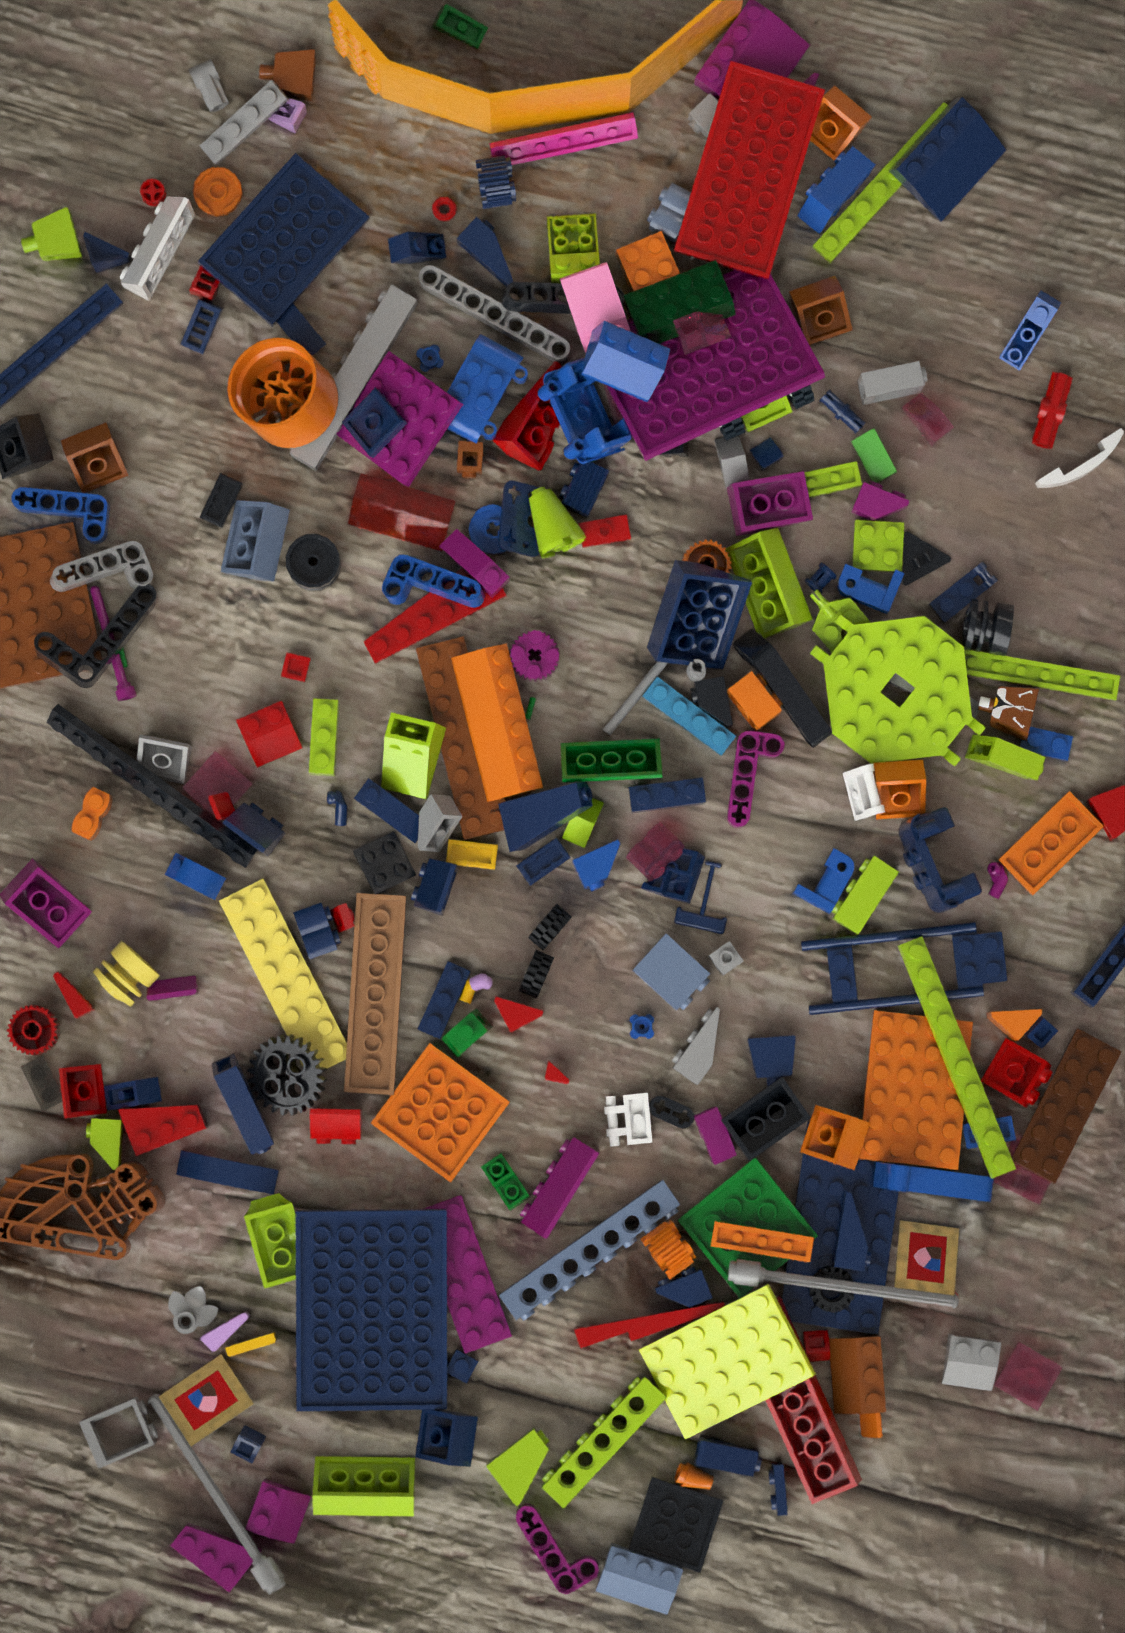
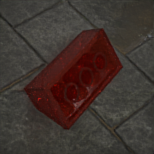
[348,473,456,552]

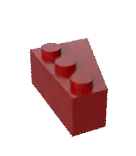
[118,1105,208,1156]

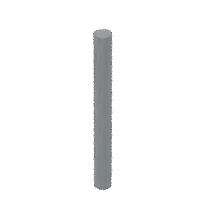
[602,662,668,735]

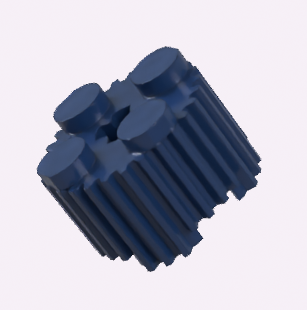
[475,155,516,209]

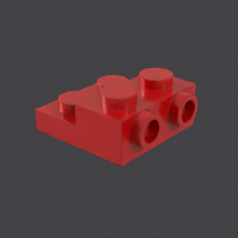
[980,1038,1052,1108]

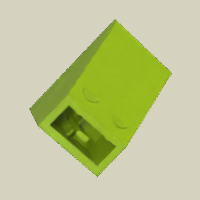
[547,214,600,283]
[381,712,446,800]

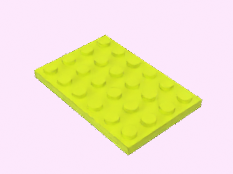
[639,1284,816,1439]

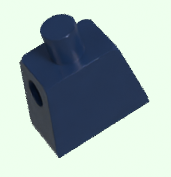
[747,1035,796,1087]

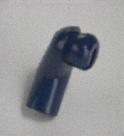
[327,790,348,826]

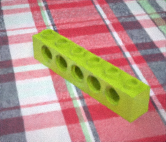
[541,1375,667,1509]

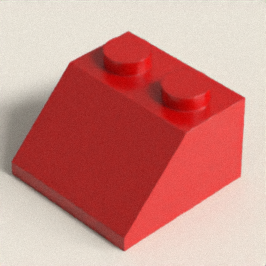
[236,701,303,768]
[310,1108,362,1144]

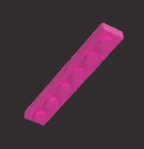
[489,113,638,165]

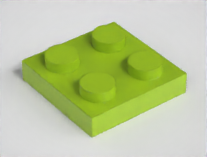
[852,520,904,572]

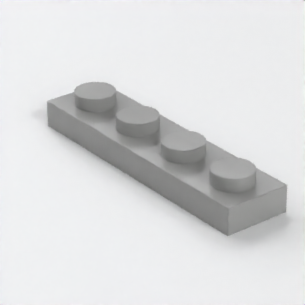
[200,80,289,165]

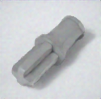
[687,659,706,682]

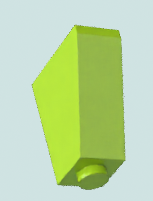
[965,734,1045,780]
[486,1427,550,1507]

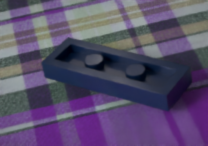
[418,961,471,1039]

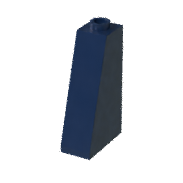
[498,782,593,852]
[212,1053,274,1155]

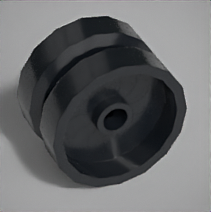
[286,534,341,592]

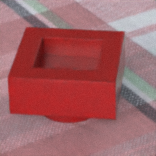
[281,652,311,683]
[330,903,355,933]

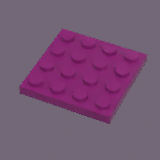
[336,351,463,487]

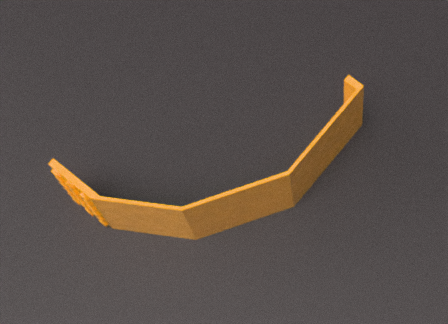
[328,0,743,134]

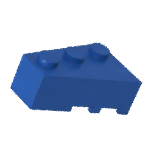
[797,147,875,235]

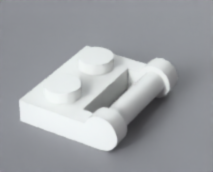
[843,764,886,821]

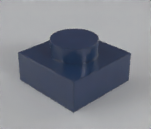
[1025,1016,1058,1049]
[447,1349,478,1384]

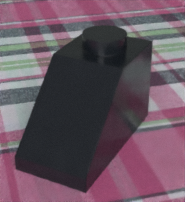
[690,676,733,728]

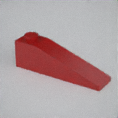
[492,361,562,471]

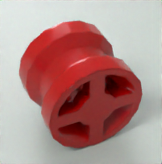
[140,179,166,207]

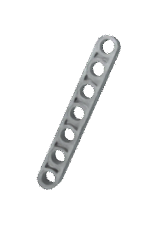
[419,265,570,363]

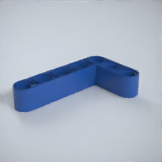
[873,1162,994,1202]

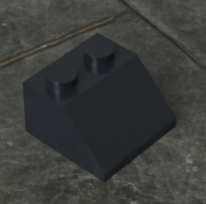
[0,413,54,479]

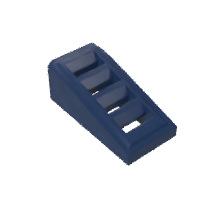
[180,298,224,354]

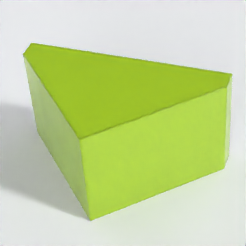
[562,798,604,848]

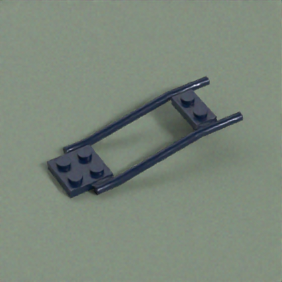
[801,922,1008,1015]

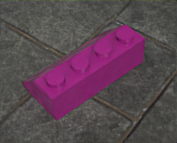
[520,1137,599,1239]

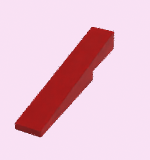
[574,1301,725,1349]

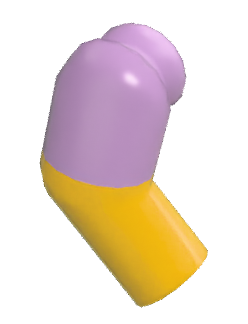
[459,974,493,1004]

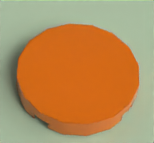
[193,167,242,217]

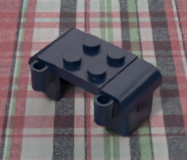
[898,807,982,913]

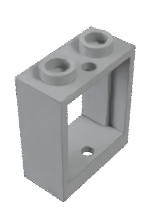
[857,361,927,405]
[79,1397,158,1469]

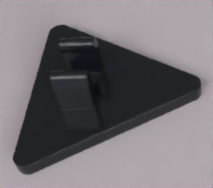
[902,531,951,586]

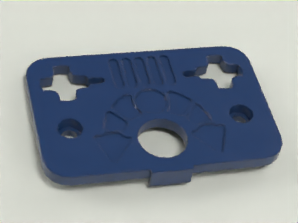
[498,480,540,557]

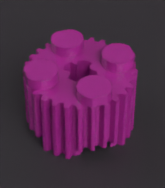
[510,630,560,682]

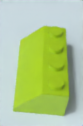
[726,528,813,639]
[312,1456,415,1516]

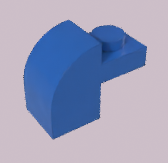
[165,853,226,900]

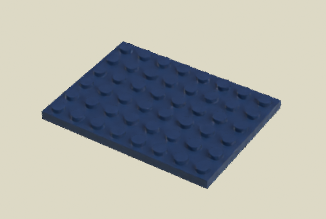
[296,1209,447,1411]

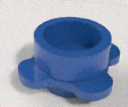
[416,344,444,372]
[630,1014,654,1039]

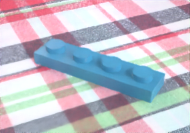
[642,677,736,756]

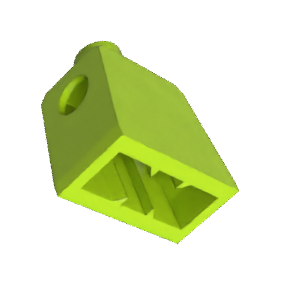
[21,207,83,261]

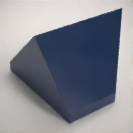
[83,232,131,273]

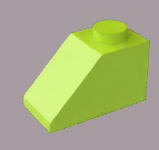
[86,1118,124,1170]

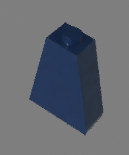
[694,1436,762,1477]

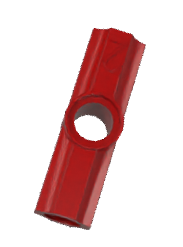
[1031,372,1073,449]

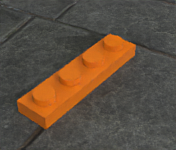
[711,1221,814,1262]

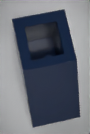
[388,232,447,264]
[654,1267,713,1307]

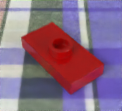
[578,515,631,548]

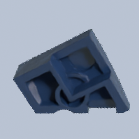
[641,847,705,904]

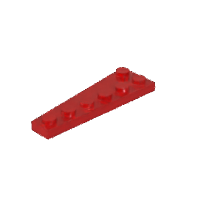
[363,568,507,664]

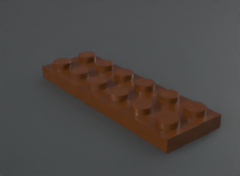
[1012,1028,1122,1184]

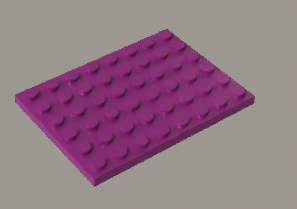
[606,270,825,461]

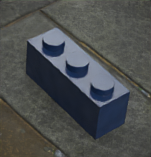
[628,777,706,814]

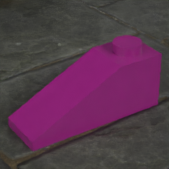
[439,529,510,598]

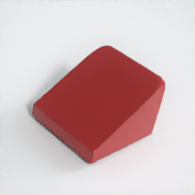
[208,792,235,821]
[545,1061,570,1085]
[803,1330,830,1362]

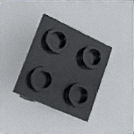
[353,831,416,895]

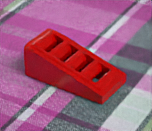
[189,248,221,303]
[53,972,95,1019]

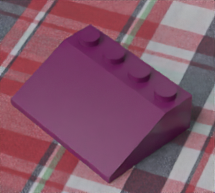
[694,0,810,100]

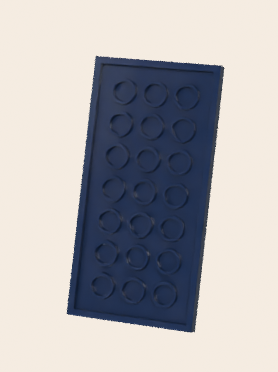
[782,1121,902,1334]

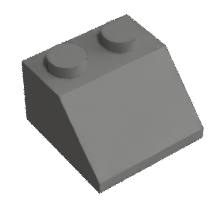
[942,1334,1001,1391]

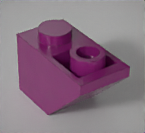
[851,481,909,521]

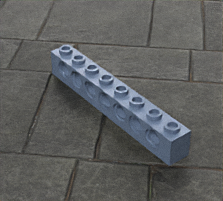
[499,1179,680,1321]

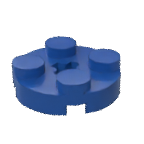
[469,504,515,555]

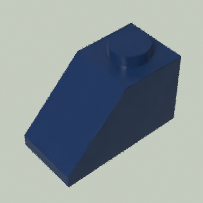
[104,1077,162,1111]

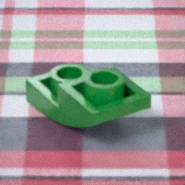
[481,1153,530,1211]

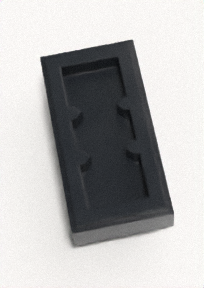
[200,473,243,529]

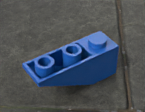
[999,290,1061,371]

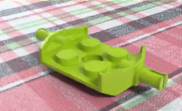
[810,589,870,652]

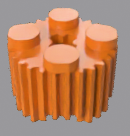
[682,539,732,573]
[641,1220,696,1279]

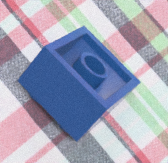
[572,840,620,892]

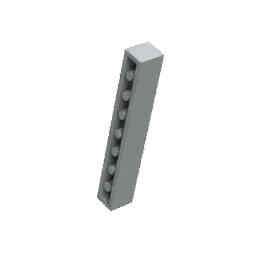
[290,284,418,471]

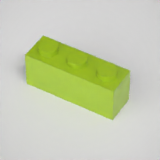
[309,698,340,776]
[832,856,899,935]

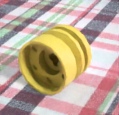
[93,941,160,1007]

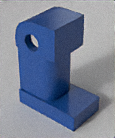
[837,564,904,615]
[792,848,854,914]

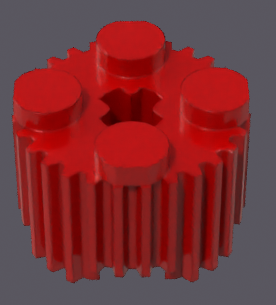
[7,1005,60,1055]

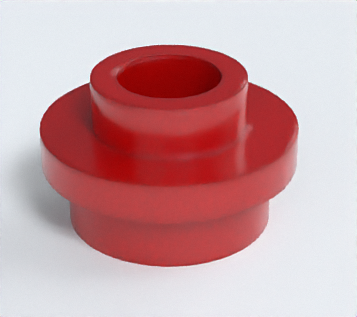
[432,197,457,222]

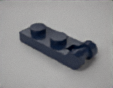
[928,561,999,623]

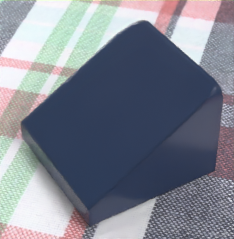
[750,437,784,471]
[230,1425,266,1464]

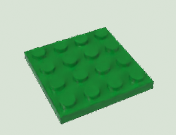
[678,1157,818,1298]

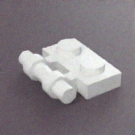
[604,1093,653,1146]

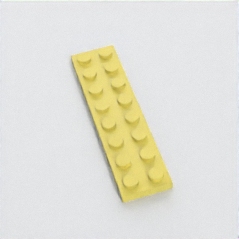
[219,879,347,1069]

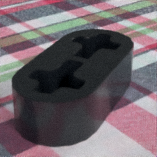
[649,1096,694,1128]

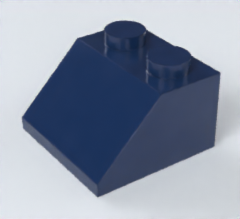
[415,1410,478,1467]

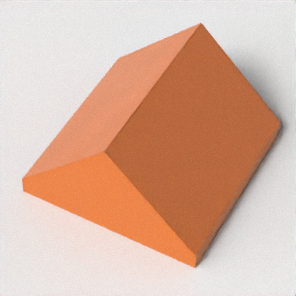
[986,1009,1042,1041]

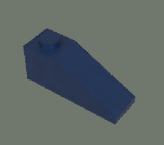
[457,217,514,288]
[354,778,419,843]
[833,1191,871,1272]

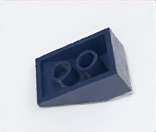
[223,802,286,857]
[411,858,458,916]

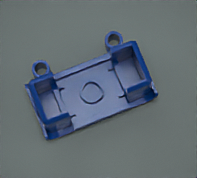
[447,334,528,444]
[538,357,632,464]

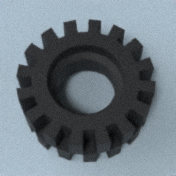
[528,904,572,950]
[519,950,554,999]
[809,1266,854,1312]

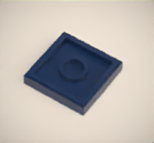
[341,387,407,458]

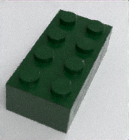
[623,260,736,344]

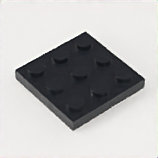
[629,1476,724,1573]

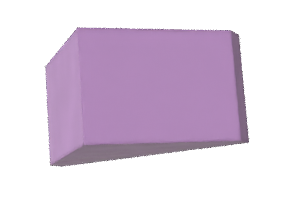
[268,98,307,133]

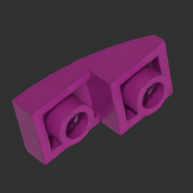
[694,1106,737,1165]

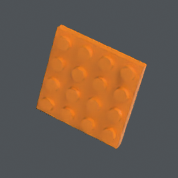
[371,1043,510,1183]

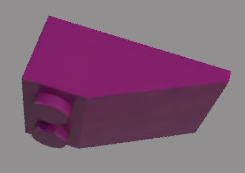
[727,471,813,536]
[0,858,92,948]

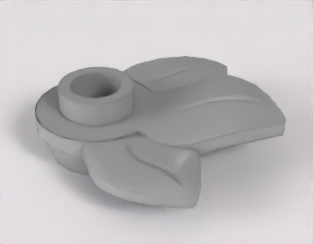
[168,1286,218,1334]

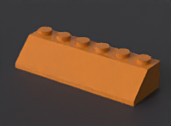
[451,644,543,802]

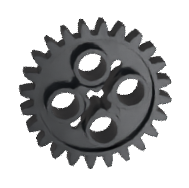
[247,1034,327,1116]

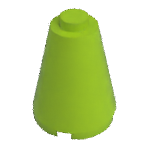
[529,486,586,559]

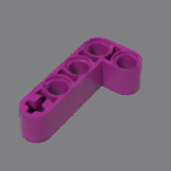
[727,731,785,828]
[516,1503,599,1594]

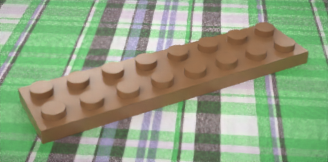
[344,893,407,1095]

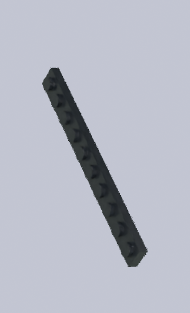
[46,704,257,868]

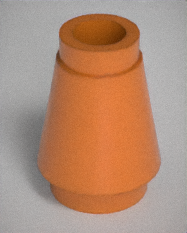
[675,1462,714,1490]

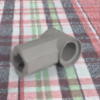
[188,59,229,113]

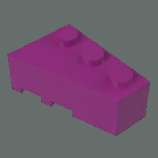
[170,1522,263,1593]

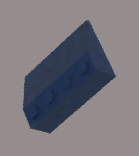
[889,97,1006,222]
[647,560,752,670]

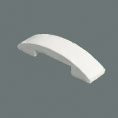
[1035,428,1124,488]

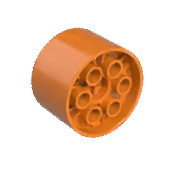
[227,338,338,448]

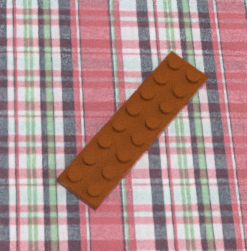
[416,636,506,841]

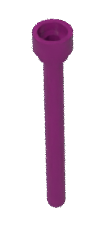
[90,586,137,701]

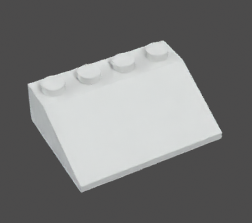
[120,196,195,301]

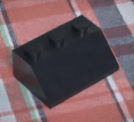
[721,1077,811,1161]

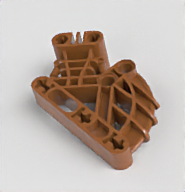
[0,1153,165,1260]

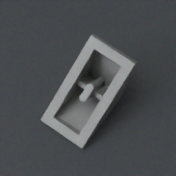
[714,436,749,488]

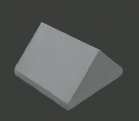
[137,734,192,784]

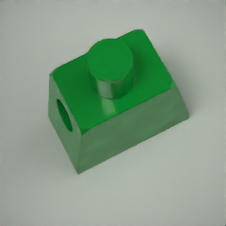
[441,1008,493,1058]

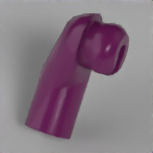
[987,862,1008,900]

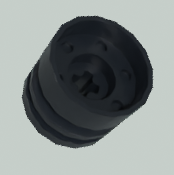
[962,598,1014,656]

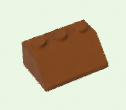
[829,1335,886,1414]

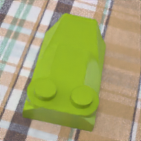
[244,1193,296,1289]

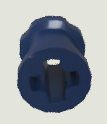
[804,562,837,594]

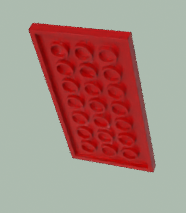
[674,61,825,280]

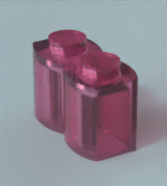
[626,822,685,881]

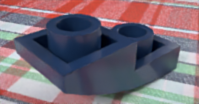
[277,304,326,356]

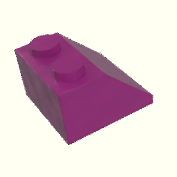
[245,1479,311,1544]

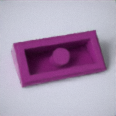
[146,975,199,1001]

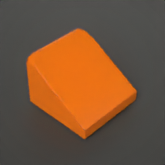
[859,1413,883,1438]

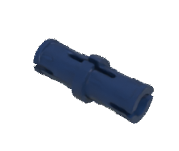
[819,389,866,434]

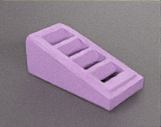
[200,1311,250,1352]

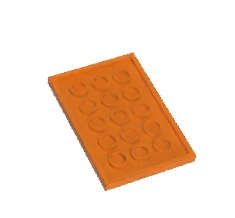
[858,1010,973,1171]

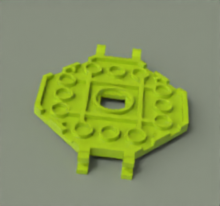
[810,614,986,767]

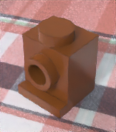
[457,441,484,479]

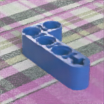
[11,487,110,544]
[382,554,485,608]

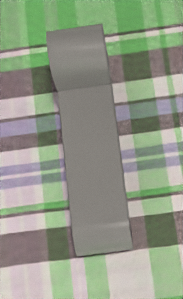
[50,541,153,592]

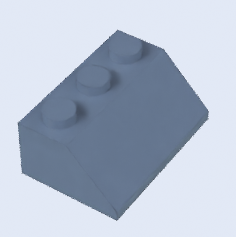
[220,500,290,582]
[596,1543,683,1614]

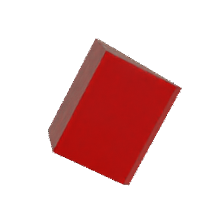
[494,996,544,1033]
[59,1064,107,1118]

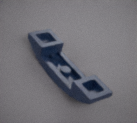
[176,1150,279,1195]

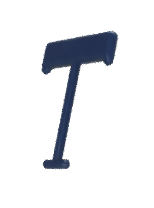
[674,861,727,934]

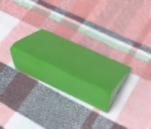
[851,428,897,483]

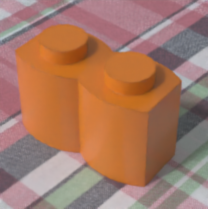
[72,787,113,841]

